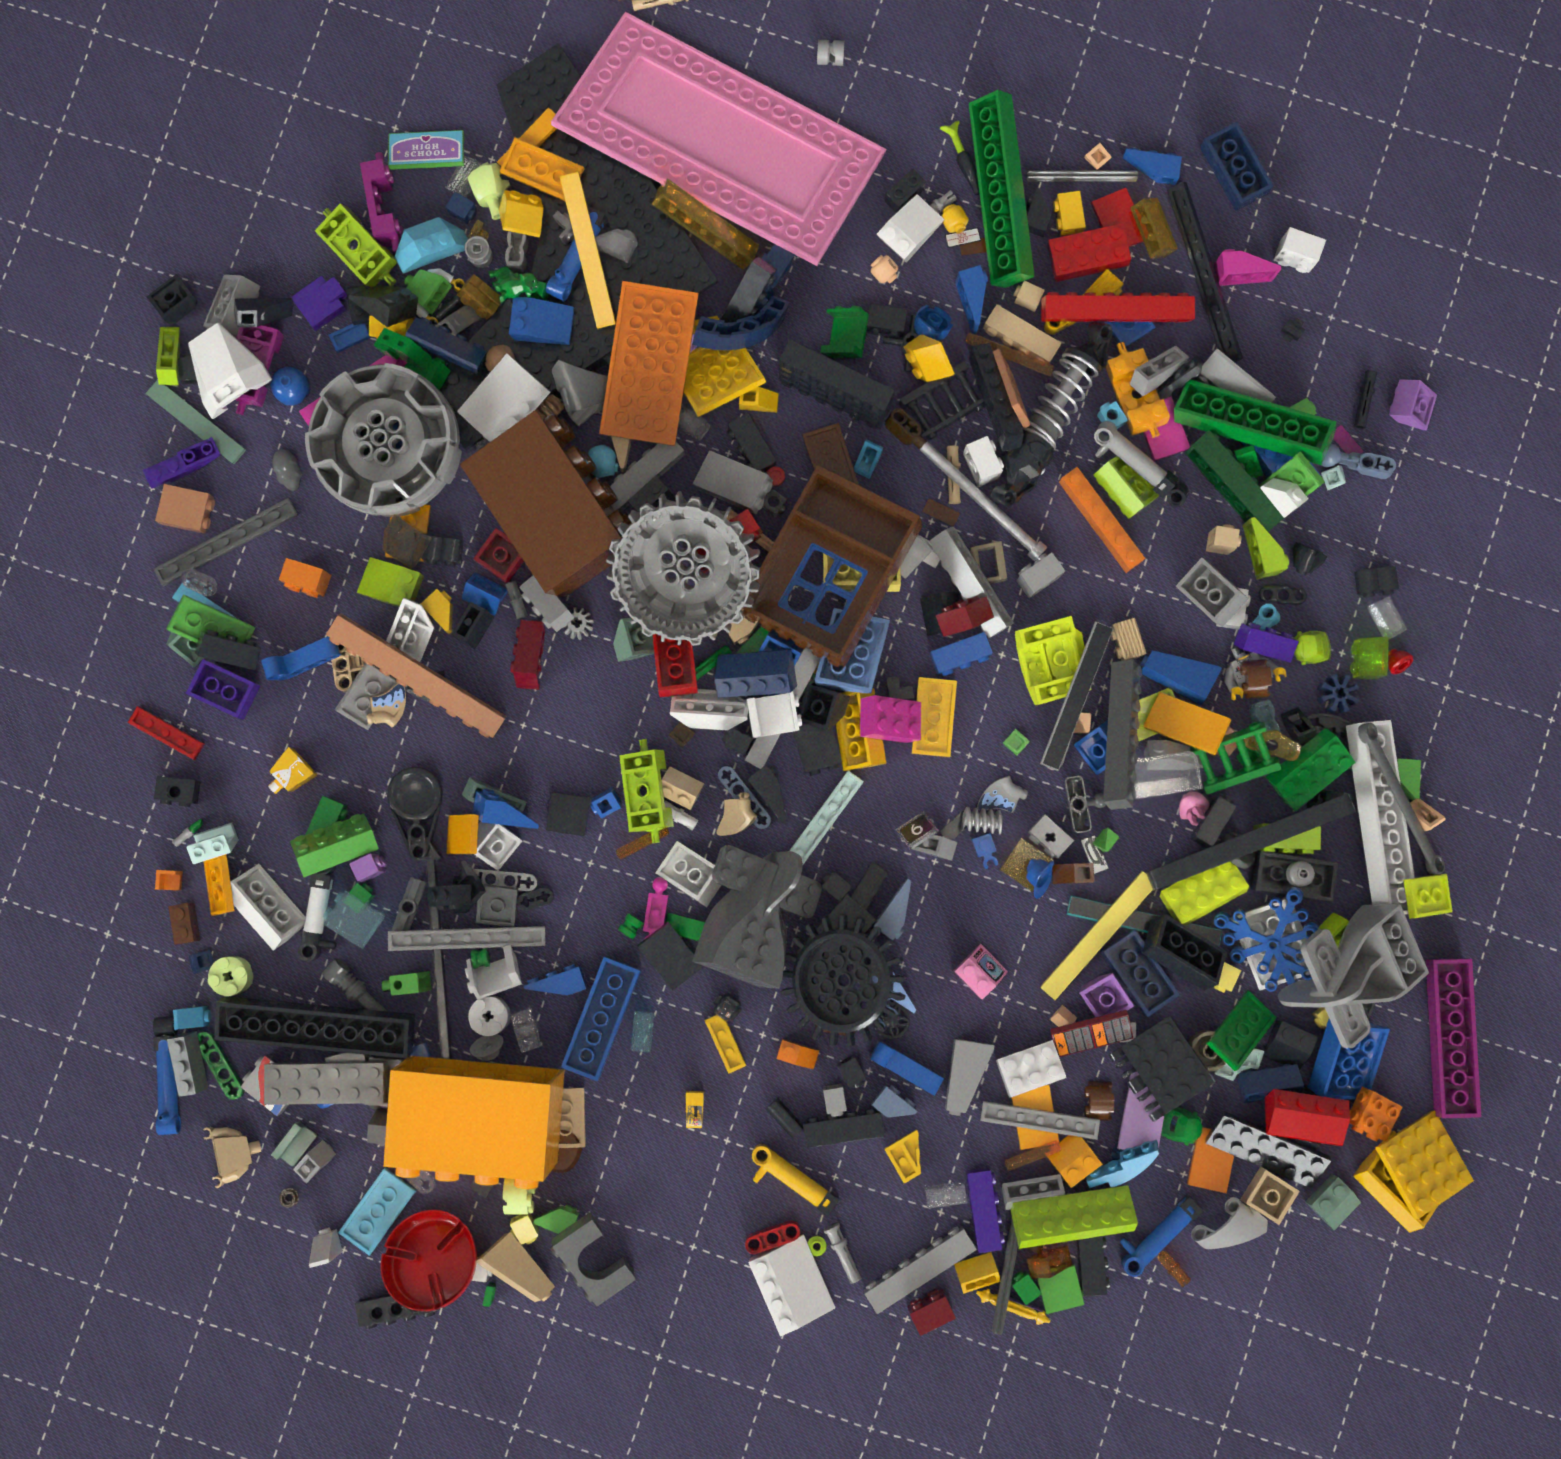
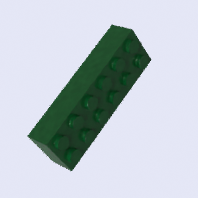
[1184,430,1284,532]

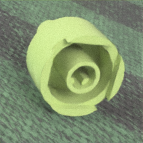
[208,956,253,996]
[503,1178,536,1214]

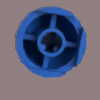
[914,305,953,341]
[270,366,310,406]

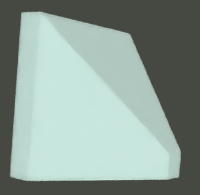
[1321,465,1346,490]

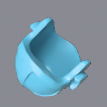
[588,444,619,478]

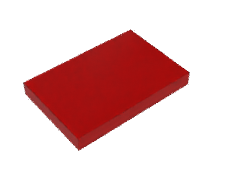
[1091,188,1149,247]

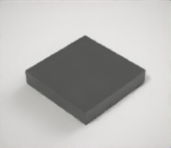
[476,884,518,927]

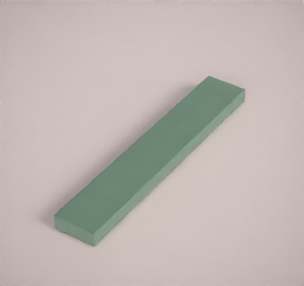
[146,379,246,464]

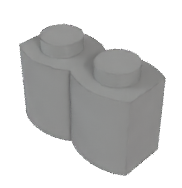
[505,231,529,273]

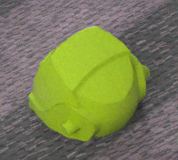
[1293,631,1331,665]

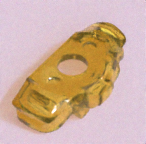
[1244,730,1301,761]

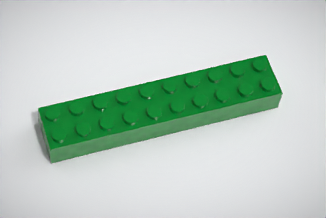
[969,90,1035,288]

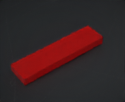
[127,706,205,760]

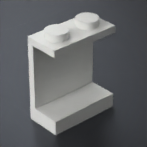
[747,691,802,738]
[465,945,522,1000]

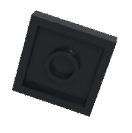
[546,792,591,837]

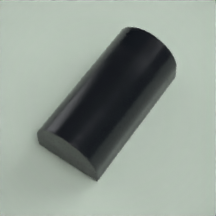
[765,1098,803,1138]

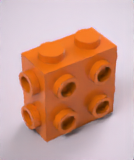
[1349,1087,1402,1142]

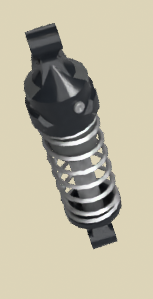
[991,322,1113,506]

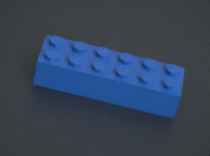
[561,956,642,1081]

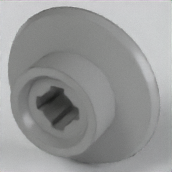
[470,1034,503,1061]

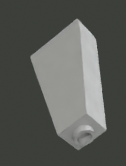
[945,1039,995,1116]

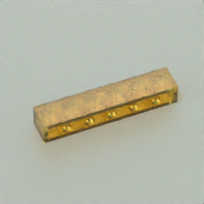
[652,179,759,270]

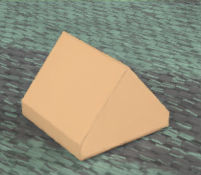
[1050,1005,1077,1027]

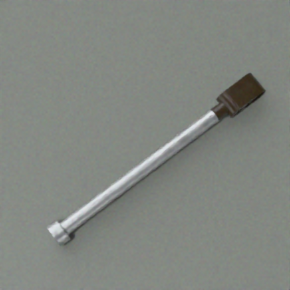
[885,408,1047,561]

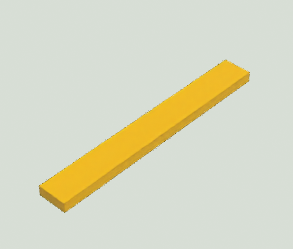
[560,172,616,329]

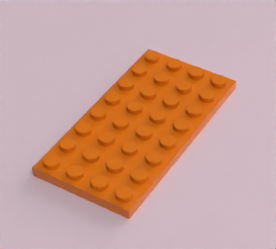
[599,281,699,446]

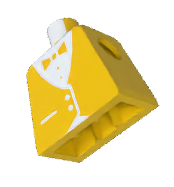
[268,747,318,794]

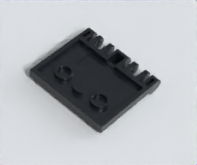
[1108,1015,1216,1122]

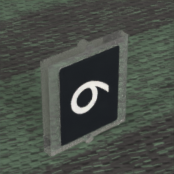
[896,811,939,850]

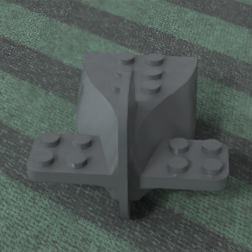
[693,845,822,989]

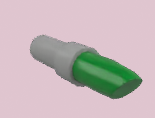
[172,819,203,847]

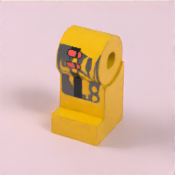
[686,1091,704,1128]

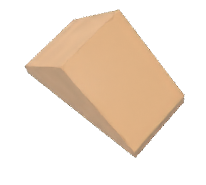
[1410,799,1446,831]

